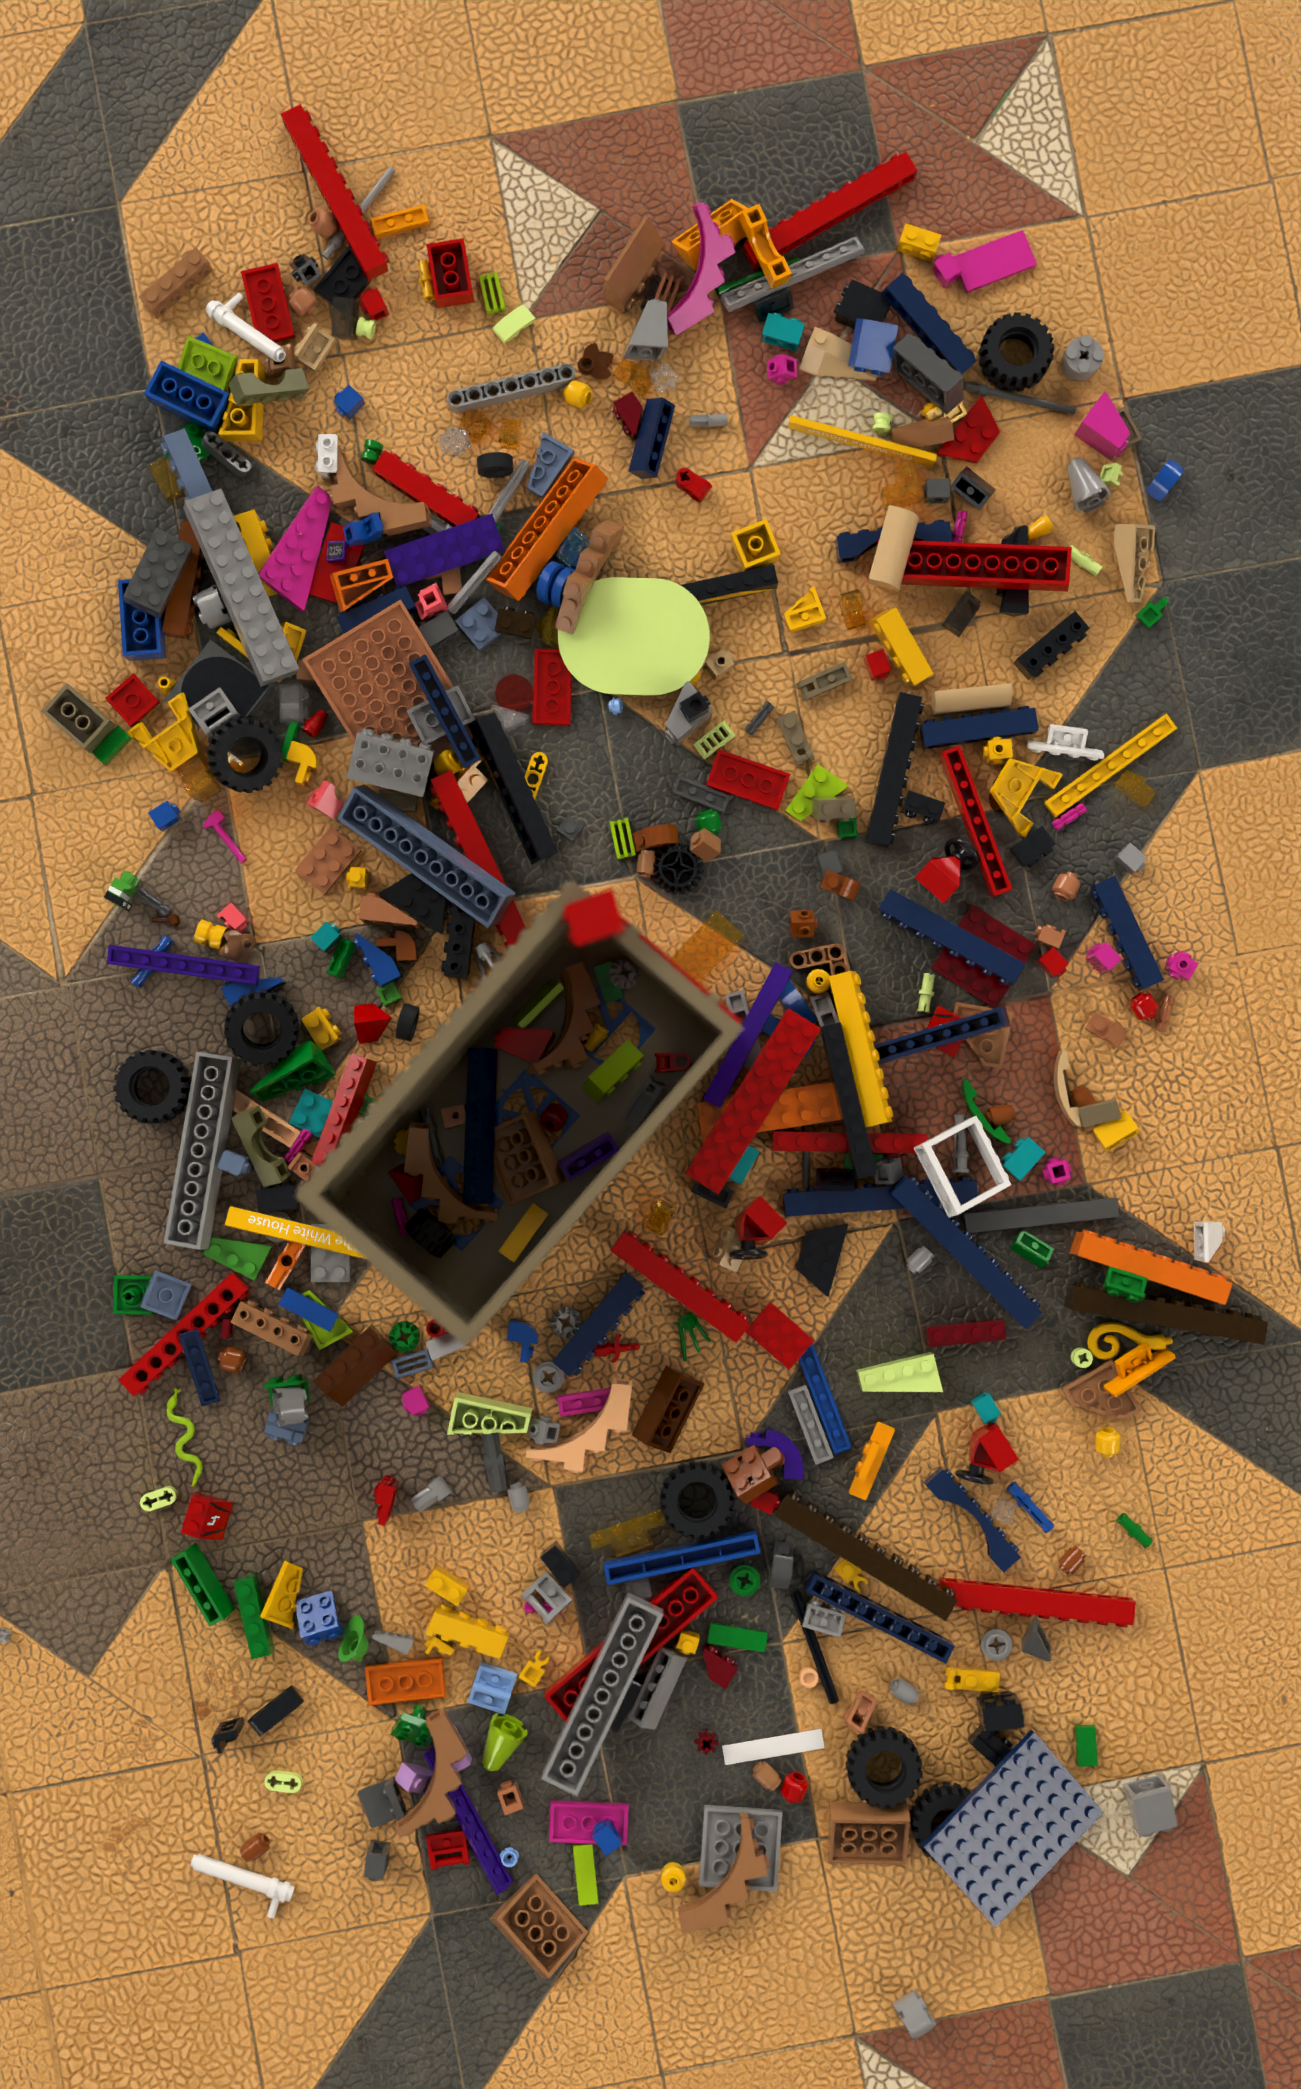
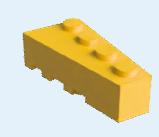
[218,359,265,442]
[233,509,278,597]
[868,607,934,686]
[426,1603,510,1659]

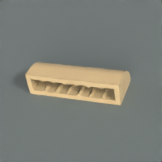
[869,505,919,591]
[931,683,1012,716]

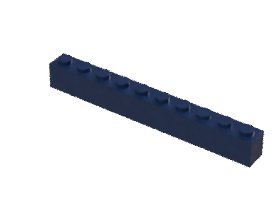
[889,1174,1042,1329]
[783,1177,978,1217]

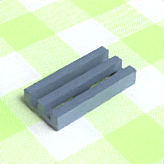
[391,1349,434,1379]

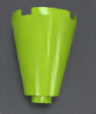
[482,1713,528,1771]

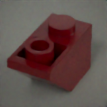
[612,391,642,441]
[702,1644,738,1689]

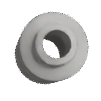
[906,1246,934,1274]
[507,1482,530,1513]
[889,1677,920,1706]

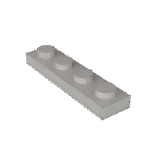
[788,1384,834,1465]

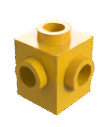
[983,737,1013,765]

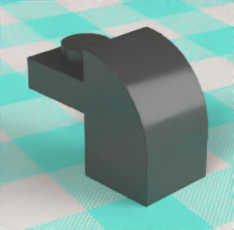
[769,1541,794,1589]

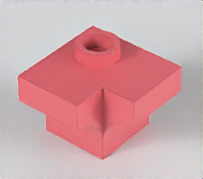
[414,583,448,622]
[306,781,343,819]

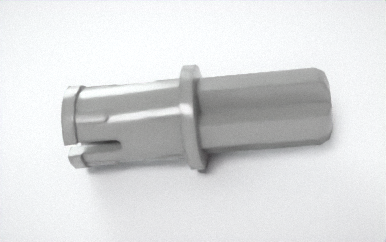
[690,413,727,428]

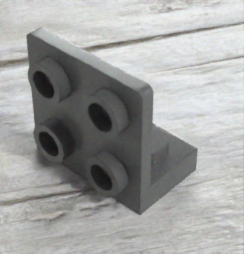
[358,1776,408,1828]

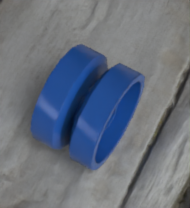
[536,561,576,609]

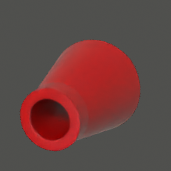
[302,709,328,738]

